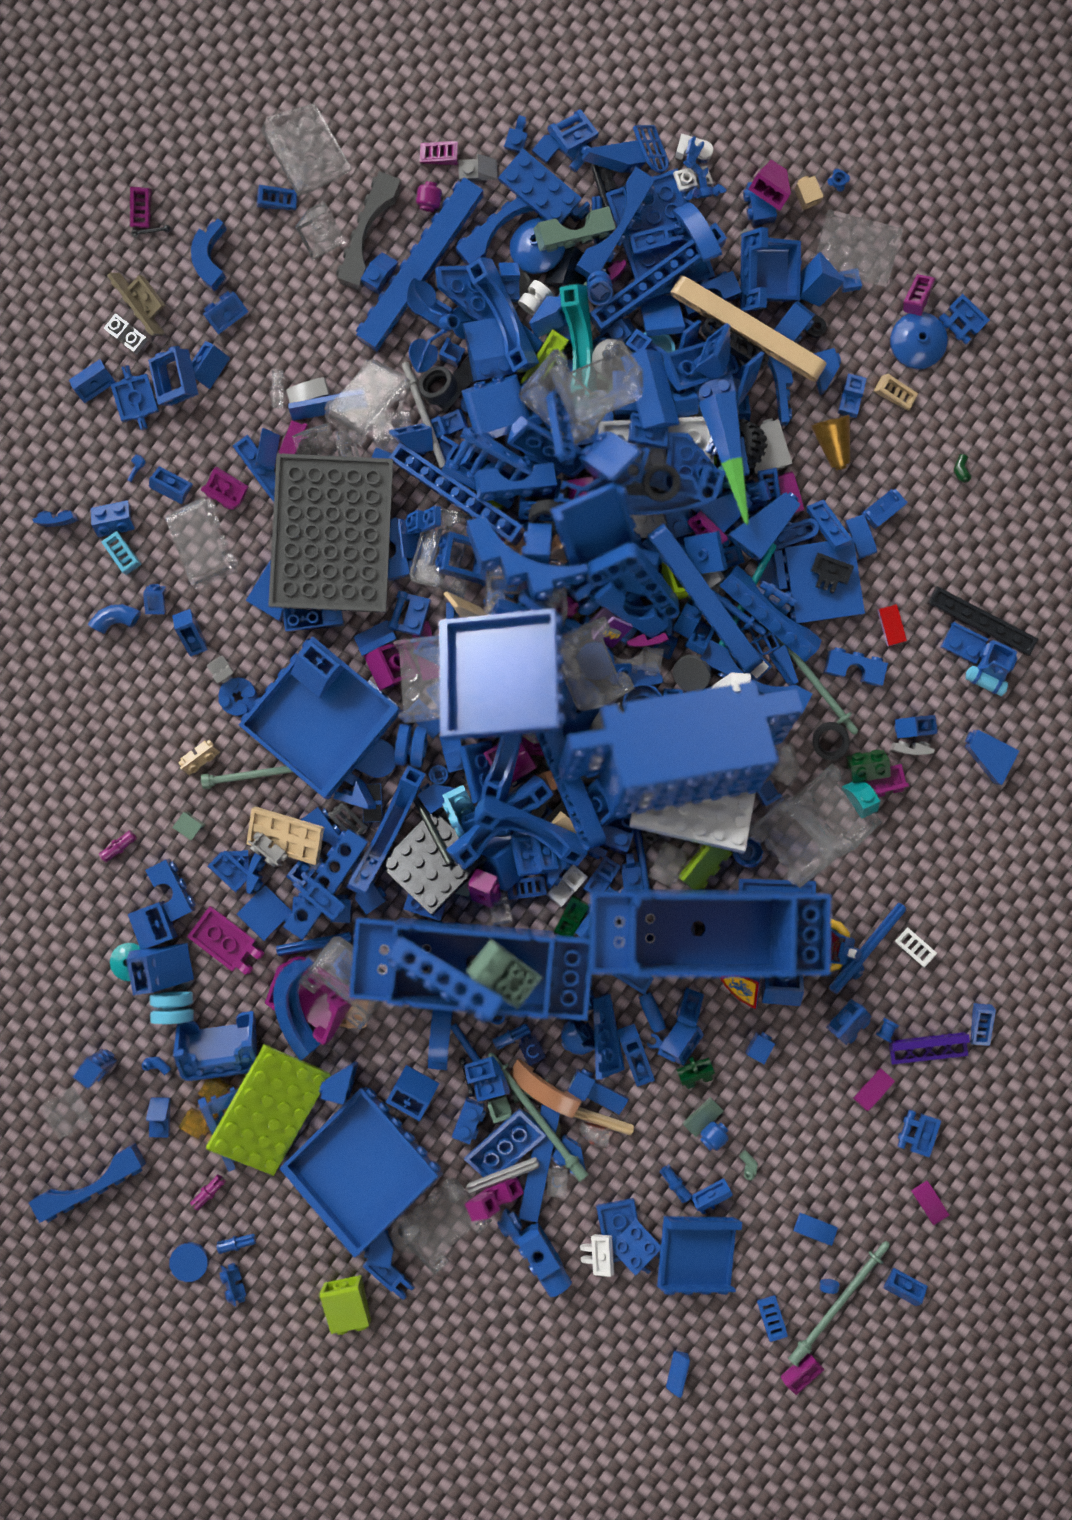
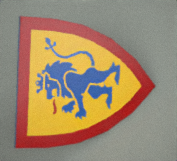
[719,977,761,1009]

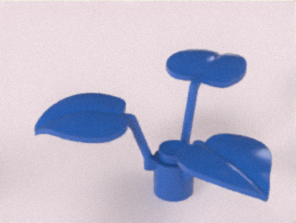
[406,278,474,373]

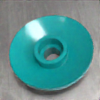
[110,943,140,981]

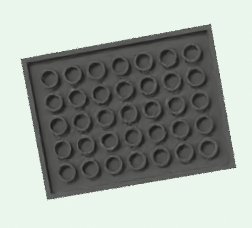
[269,453,393,613]

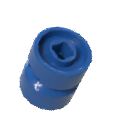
[587,271,613,305]

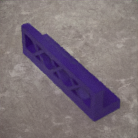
[888,1032,970,1064]

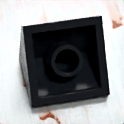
[544,246,586,289]

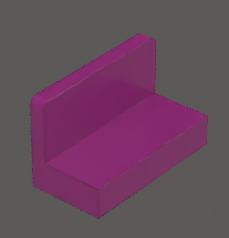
[278,420,310,454]

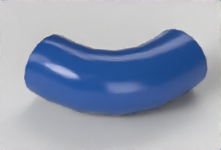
[88,604,141,634]

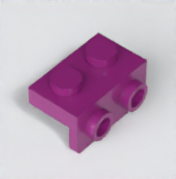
[201,467,249,510]
[865,764,909,797]

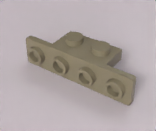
[107,272,166,336]

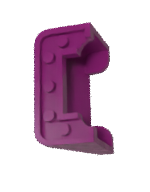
[265,956,355,1045]

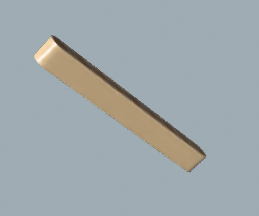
[670,275,827,382]

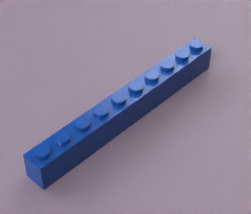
[356,177,484,352]

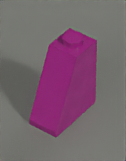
[748,159,791,211]

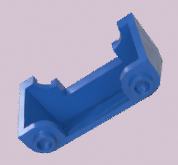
[173,1011,258,1081]

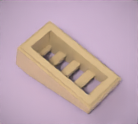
[874,374,918,410]

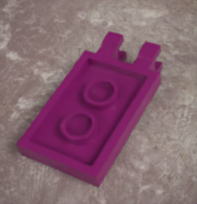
[187,906,265,975]

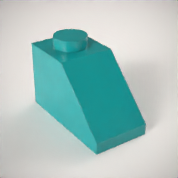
[842,781,880,819]

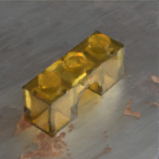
[178,1077,231,1139]

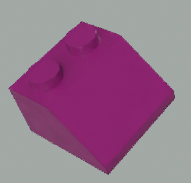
[364,639,420,691]

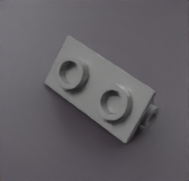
[248,832,288,867]

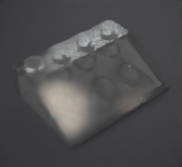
[261,103,352,196]
[815,210,903,287]

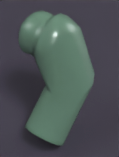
[739,1150,758,1181]

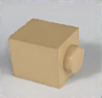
[794,176,824,210]

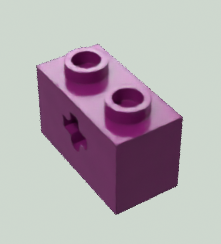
[468,869,502,908]

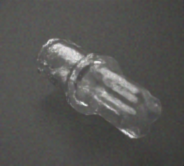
[270,369,285,409]

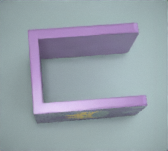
[589,606,632,648]

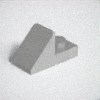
[458,154,497,182]

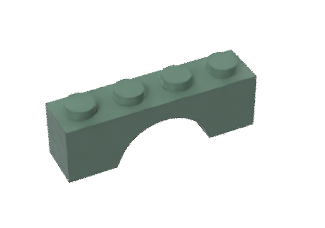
[533,207,616,252]

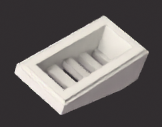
[895,927,937,968]

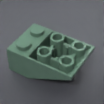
[467,940,542,1009]

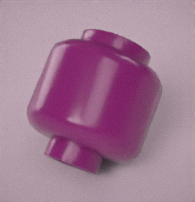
[416,181,442,212]

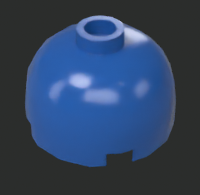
[561,1019,595,1055]

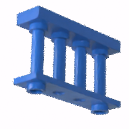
[441,427,533,509]

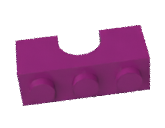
[465,1177,524,1222]

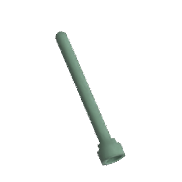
[201,766,293,790]

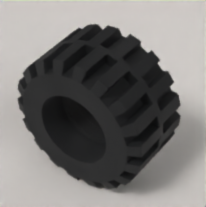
[716,418,767,469]

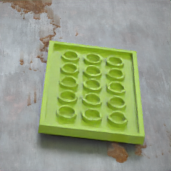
[206,1044,331,1176]

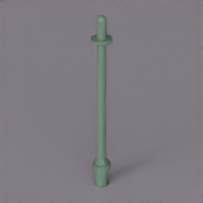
[764,626,858,735]
[488,1053,589,1182]
[788,1241,890,1367]

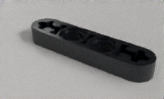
[701,318,769,370]

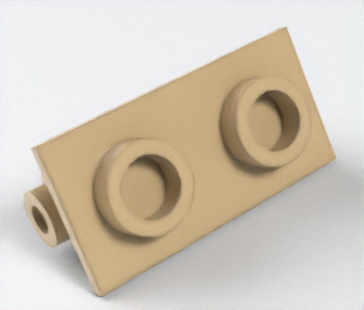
[178,739,220,775]

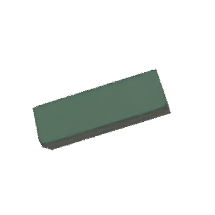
[683,1097,724,1137]

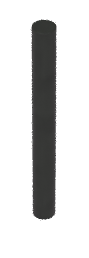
[414,798,454,866]

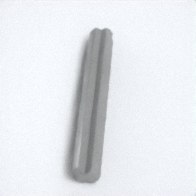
[466,1157,539,1194]

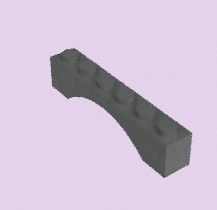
[336,171,402,291]

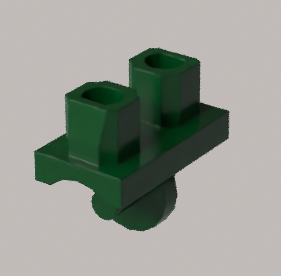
[676,1057,715,1089]

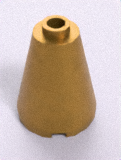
[811,415,850,471]

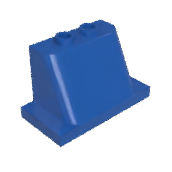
[740,227,802,313]
[461,374,542,445]

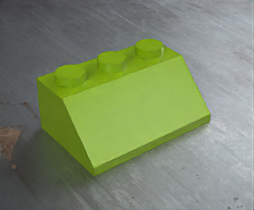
[677,844,733,890]

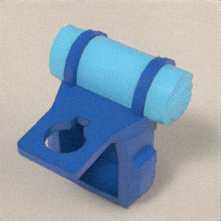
[965,640,1017,696]

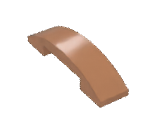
[509,1058,582,1118]

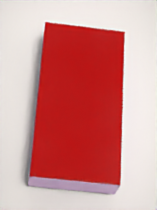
[877,604,907,646]

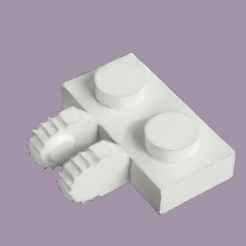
[580,1234,614,1277]

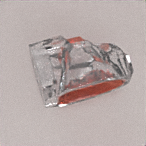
[579,1122,611,1149]

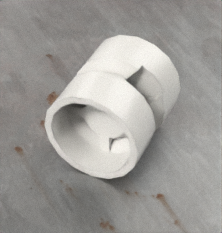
[518,280,553,316]

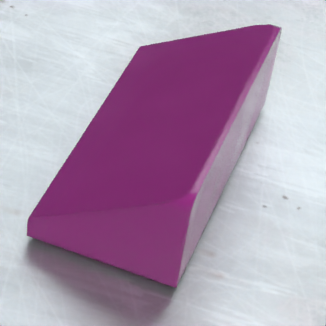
[781,1353,825,1395]

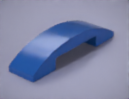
[673,202,722,262]

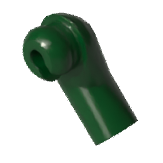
[953,454,971,483]

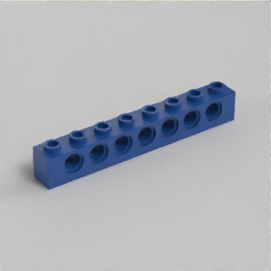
[590,222,727,335]
[389,442,526,547]

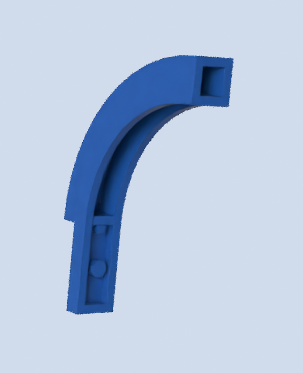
[709,326,793,426]
[347,765,425,896]

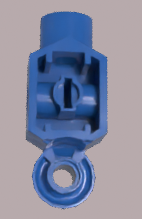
[497,1208,572,1297]

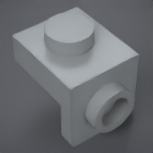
[207,655,233,684]

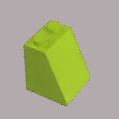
[319,1275,371,1335]

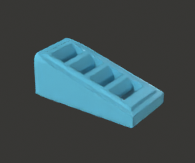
[101,531,141,575]

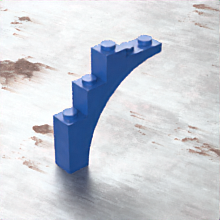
[466,516,589,601]

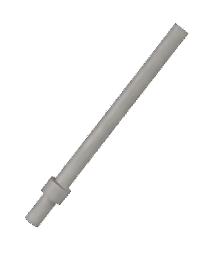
[402,362,445,469]

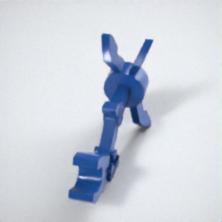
[683,136,726,201]

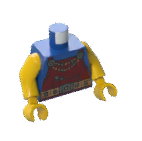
[830,919,861,972]

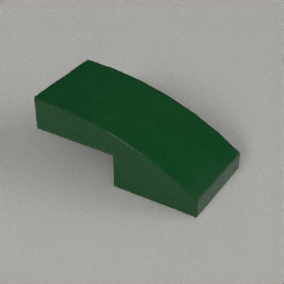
[554,895,589,937]

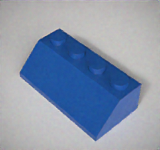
[507,416,585,478]

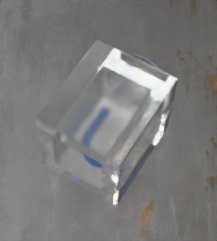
[547,1166,567,1197]

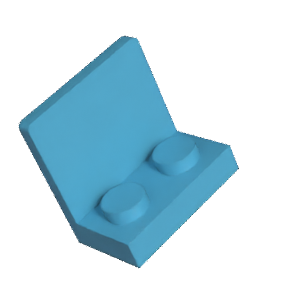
[442,785,475,838]

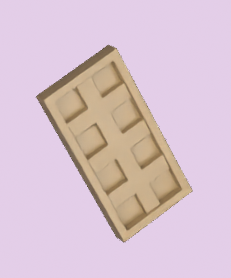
[246,807,324,865]

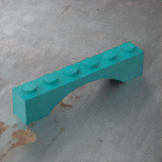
[560,284,599,406]

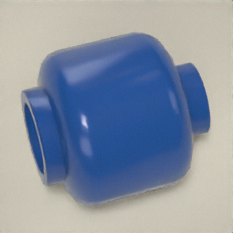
[700,1122,729,1151]

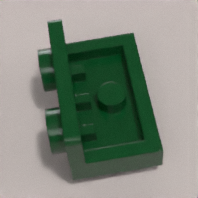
[846,750,891,783]

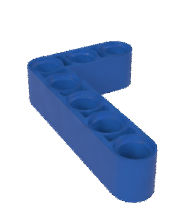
[588,543,679,619]

